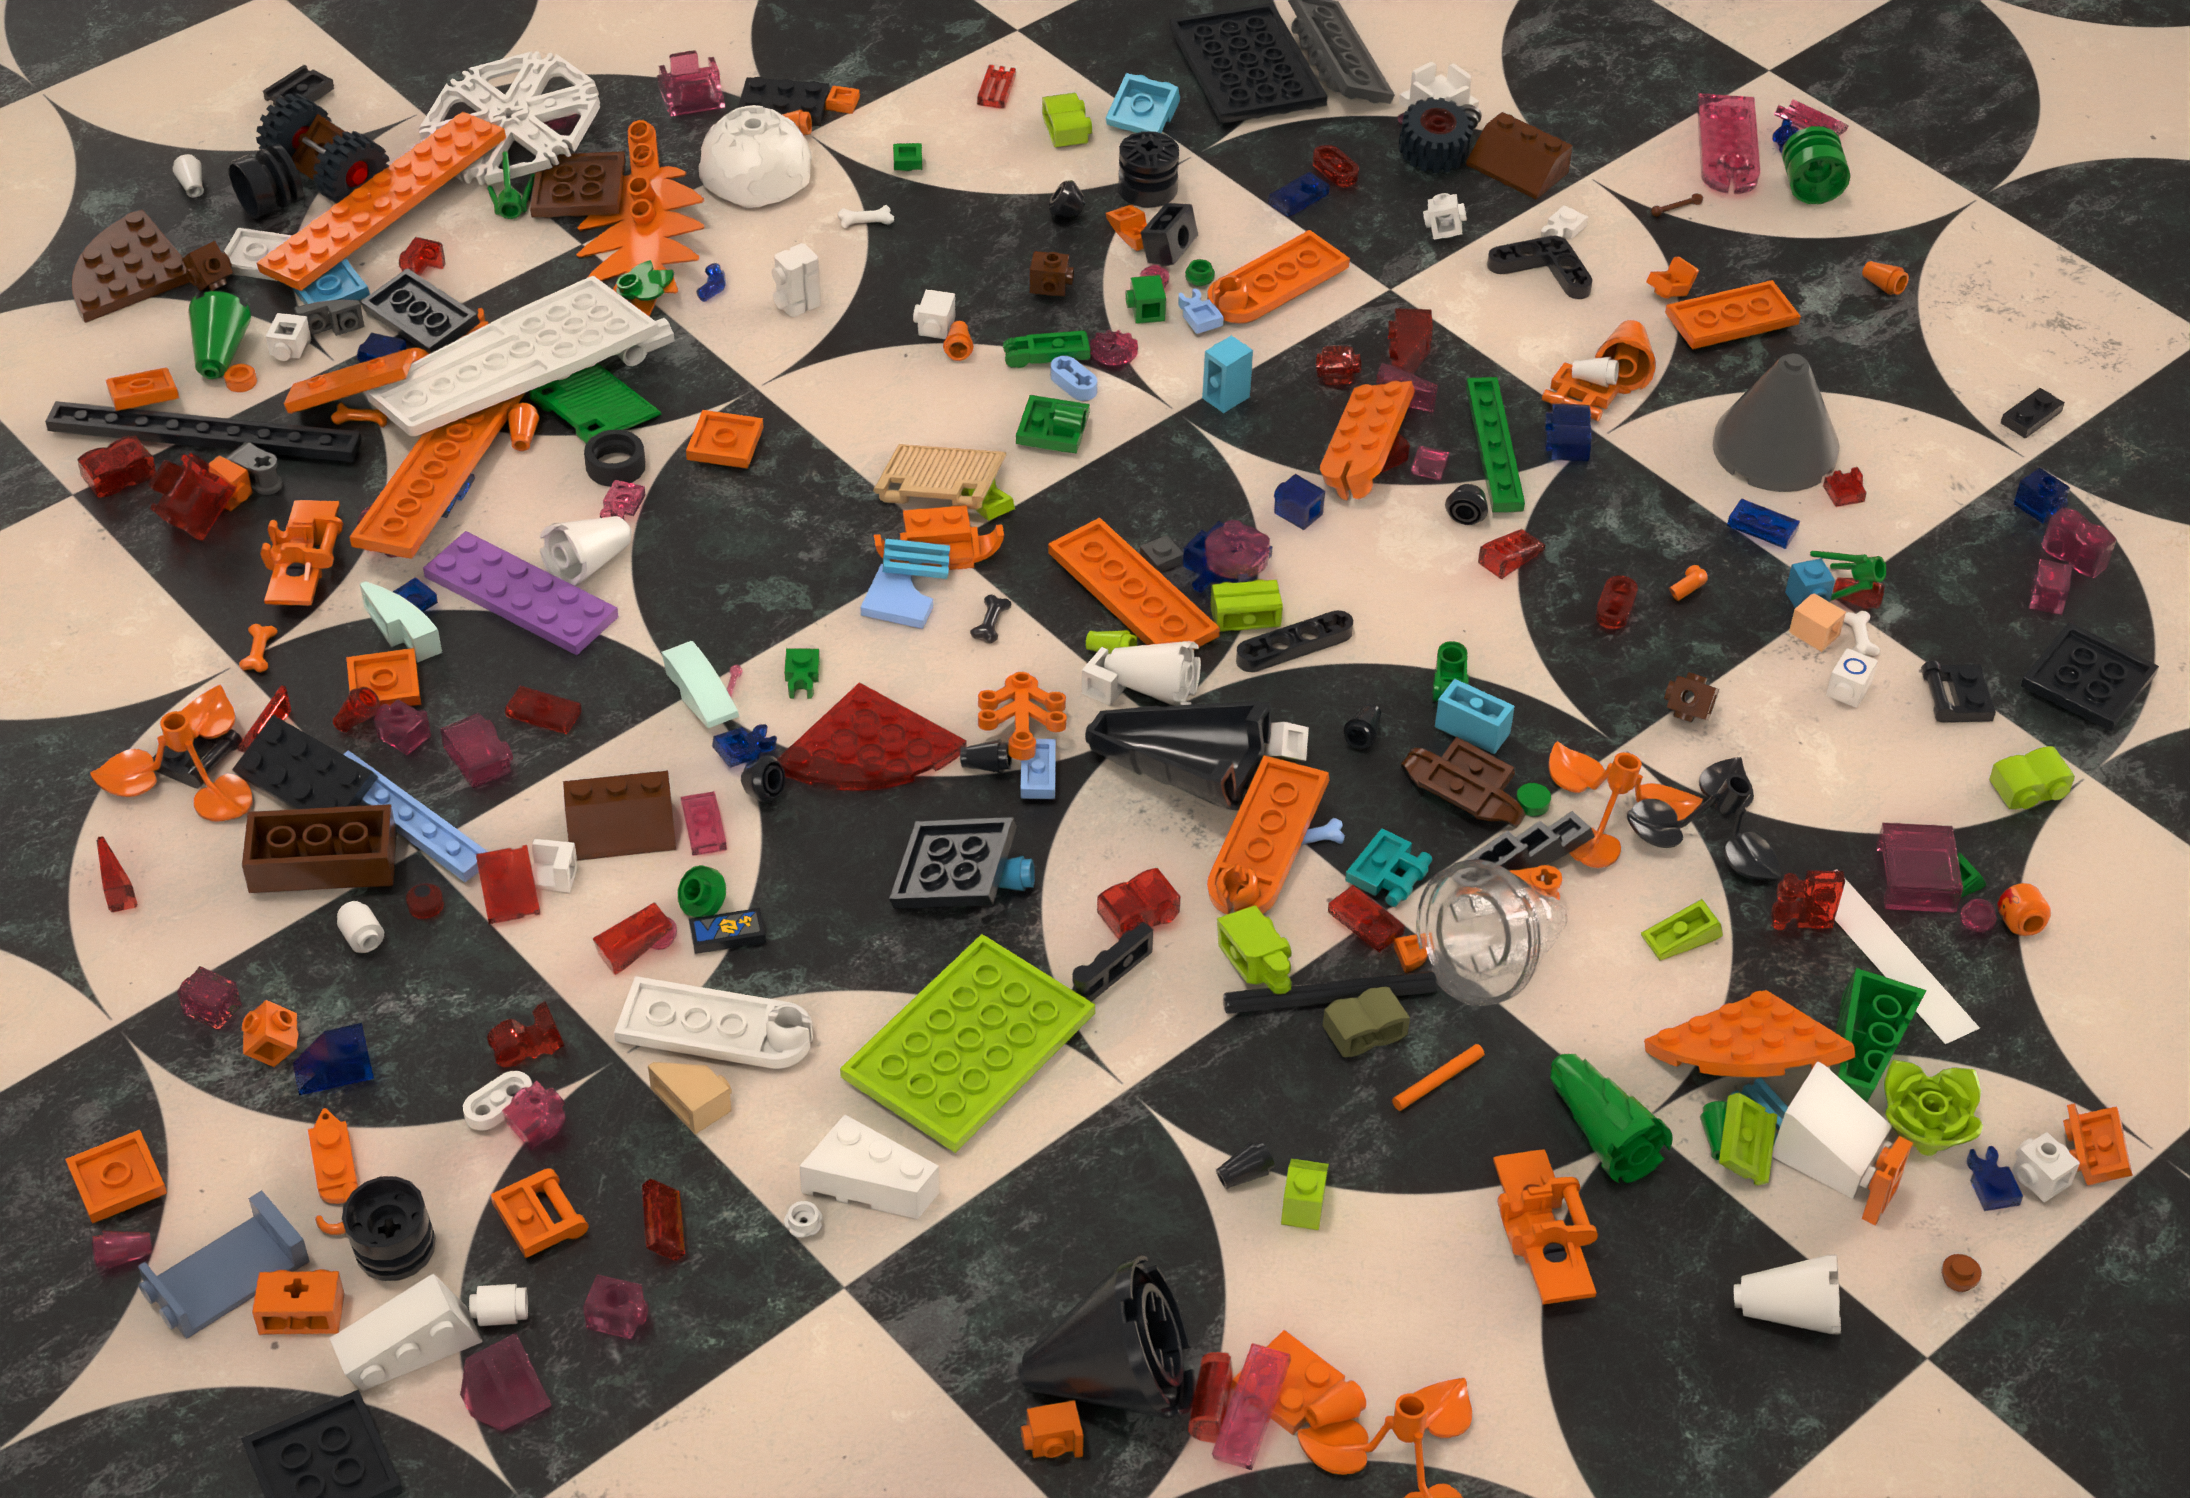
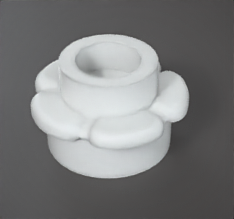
[784,1201,822,1238]

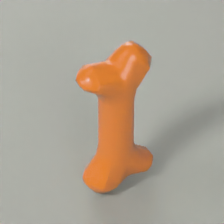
[331,402,388,428]
[239,624,278,673]

